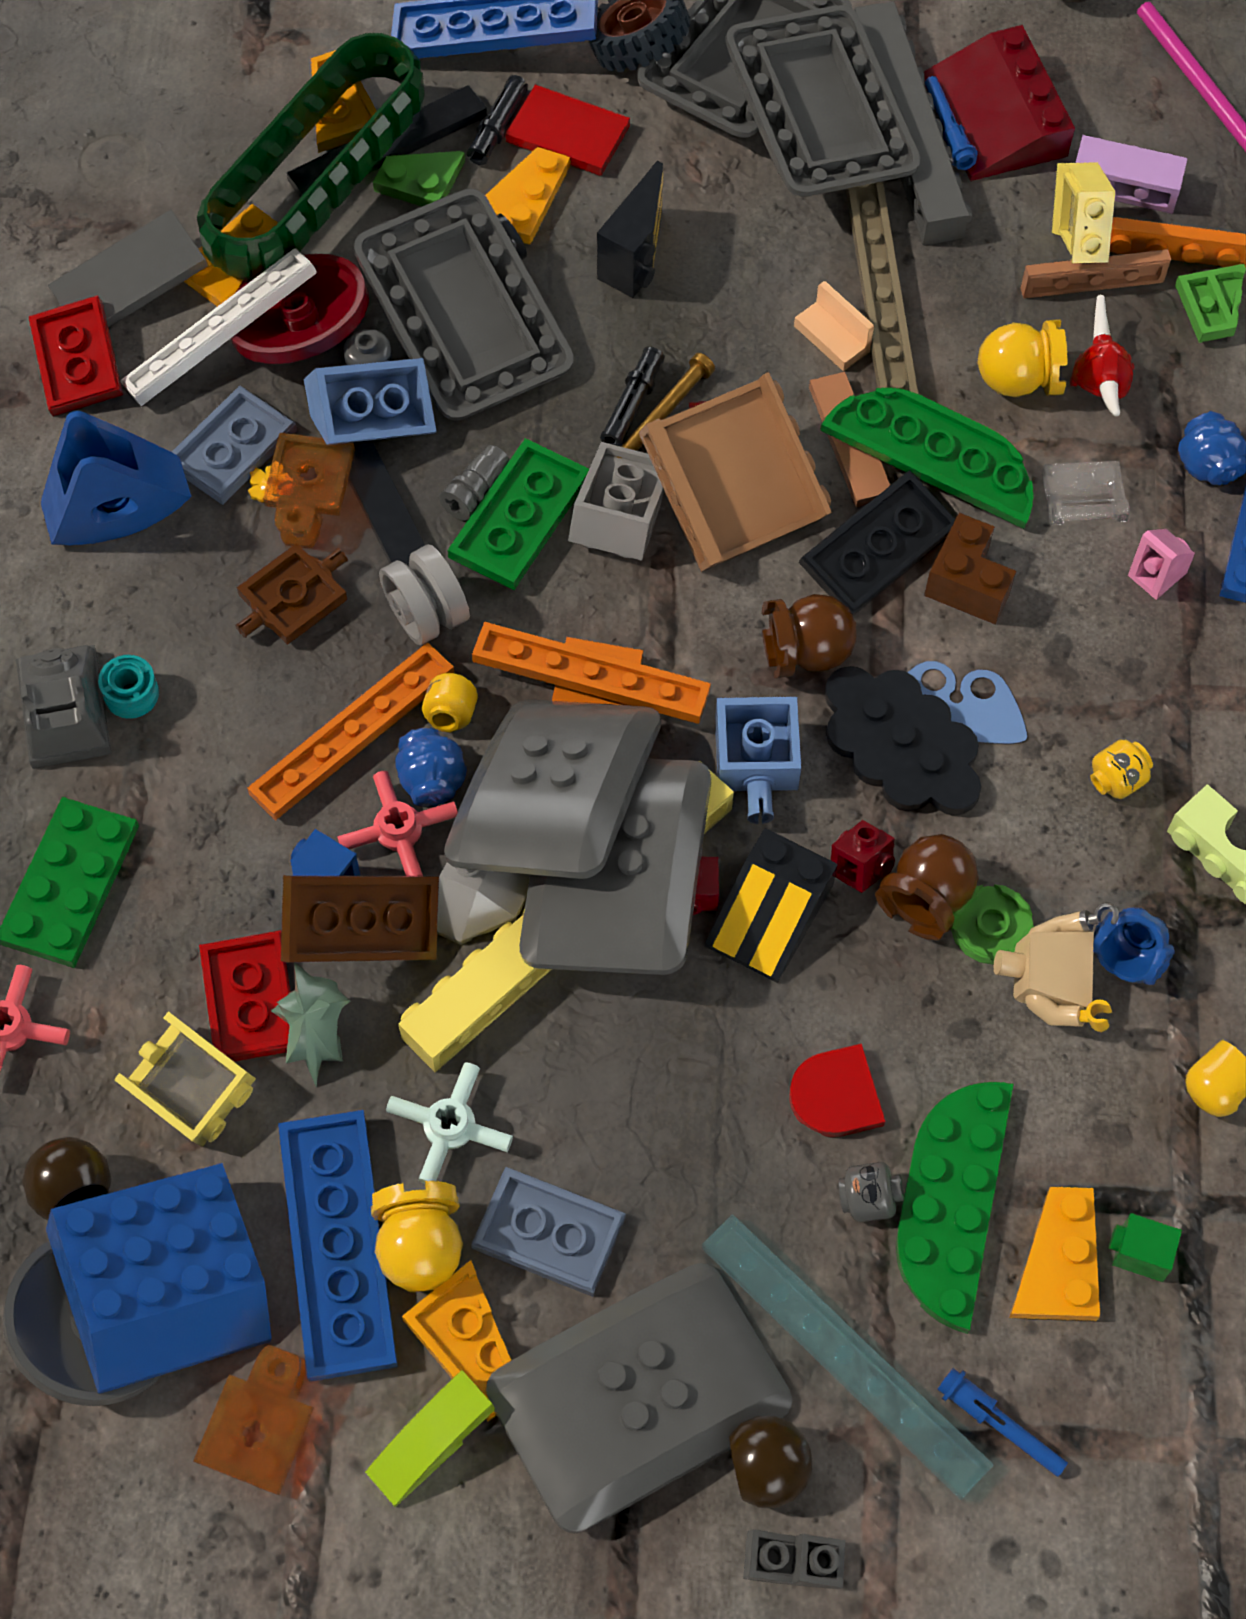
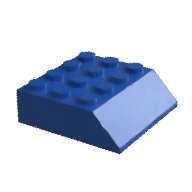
[46,1163,272,1394]

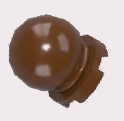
[761,594,856,678]
[875,834,979,940]

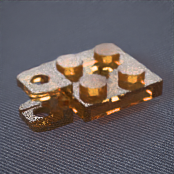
[263,433,355,548]
[193,1345,314,1495]

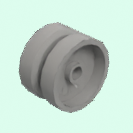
[379,544,470,646]

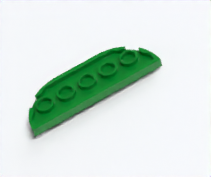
[820,387,1033,529]
[896,1082,1014,1334]

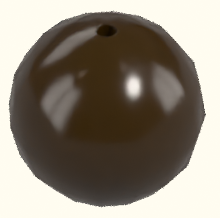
[22,1137,111,1220]
[729,1416,812,1508]

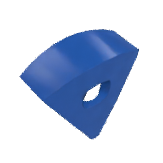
[41,411,191,545]

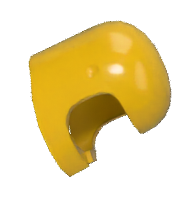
[1185,1040,1246,1117]

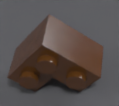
[924,512,1016,625]

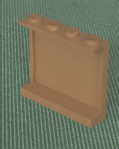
[638,372,832,572]

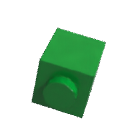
[1109,1213,1182,1282]

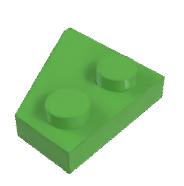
[373,151,465,207]
[1175,264,1246,343]

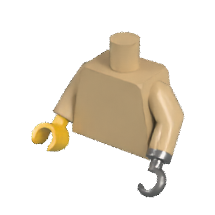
[994,903,1119,1032]

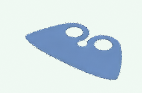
[908,661,1027,744]

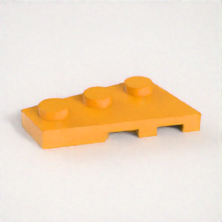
[485,147,570,245]
[1009,1187,1100,1321]

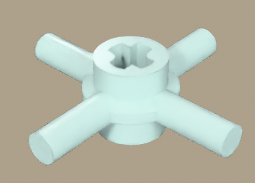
[386,1062,513,1184]

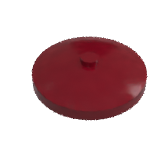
[230,254,369,364]

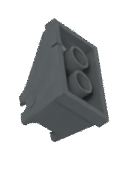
[16,645,112,769]

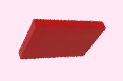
[506,84,630,176]
[28,295,123,416]
[199,930,291,1065]

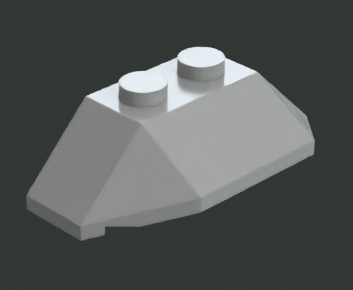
[437,863,530,945]

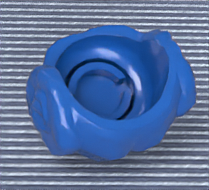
[1178,411,1246,486]
[395,728,467,807]
[1093,907,1175,985]

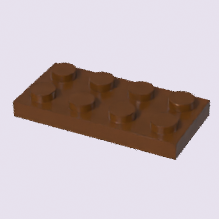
[281,875,439,962]

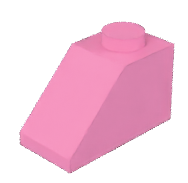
[1128,529,1195,600]

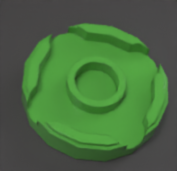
[951,884,1034,964]

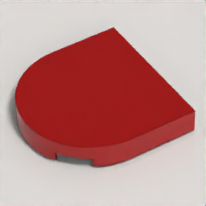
[789,1044,886,1137]

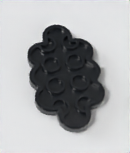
[825,666,981,815]

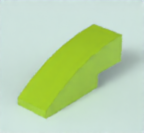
[365,1370,495,1507]

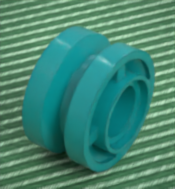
[98,655,159,718]

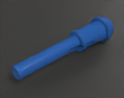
[925,76,978,170]
[937,1368,1068,1477]

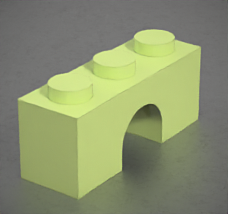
[1167,784,1246,904]

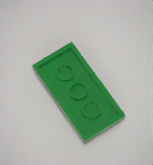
[447,438,589,590]
[0,797,139,968]

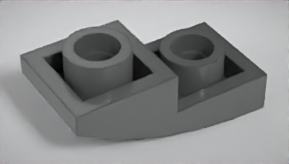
[743,1529,846,1589]

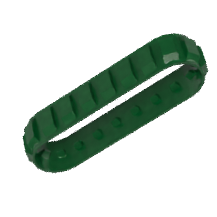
[197,33,425,280]

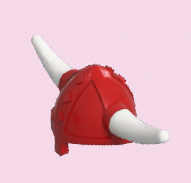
[1070,295,1135,416]

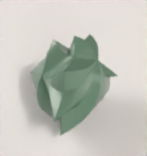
[271,962,351,1086]

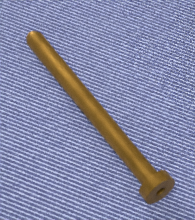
[616,353,715,458]

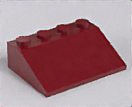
[924,25,1075,181]

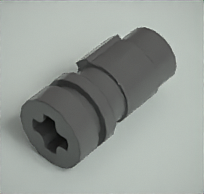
[439,445,509,521]

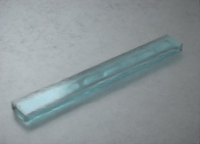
[702,1214,993,1501]

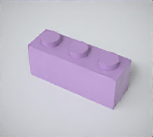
[1076,135,1187,214]

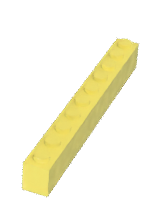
[398,761,734,1073]

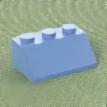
[304,358,436,445]

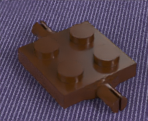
[235,543,348,645]

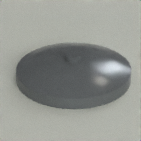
[3,1241,162,1406]

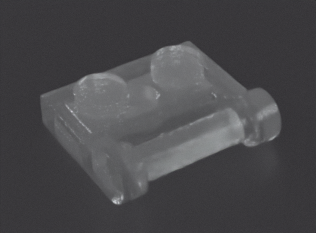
[1042,461,1129,525]

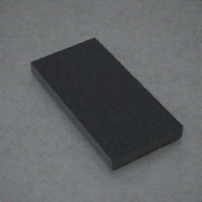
[798,470,956,616]

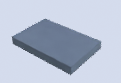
[172,386,297,505]
[471,1167,626,1297]

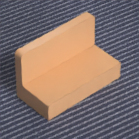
[794,281,874,371]

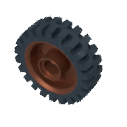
[588,0,691,72]

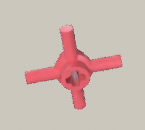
[337,771,458,876]
[0,965,70,1071]

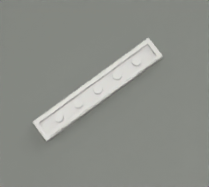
[120,248,317,406]

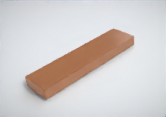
[1021,250,1171,298]
[809,372,890,508]

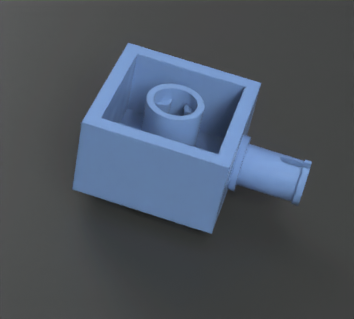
[715,697,801,824]

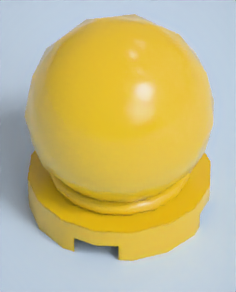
[977,320,1067,398]
[371,1181,463,1292]

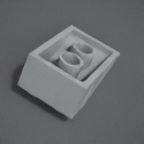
[568,442,665,560]

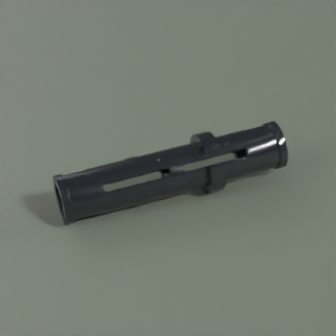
[467,75,528,165]
[600,346,665,447]

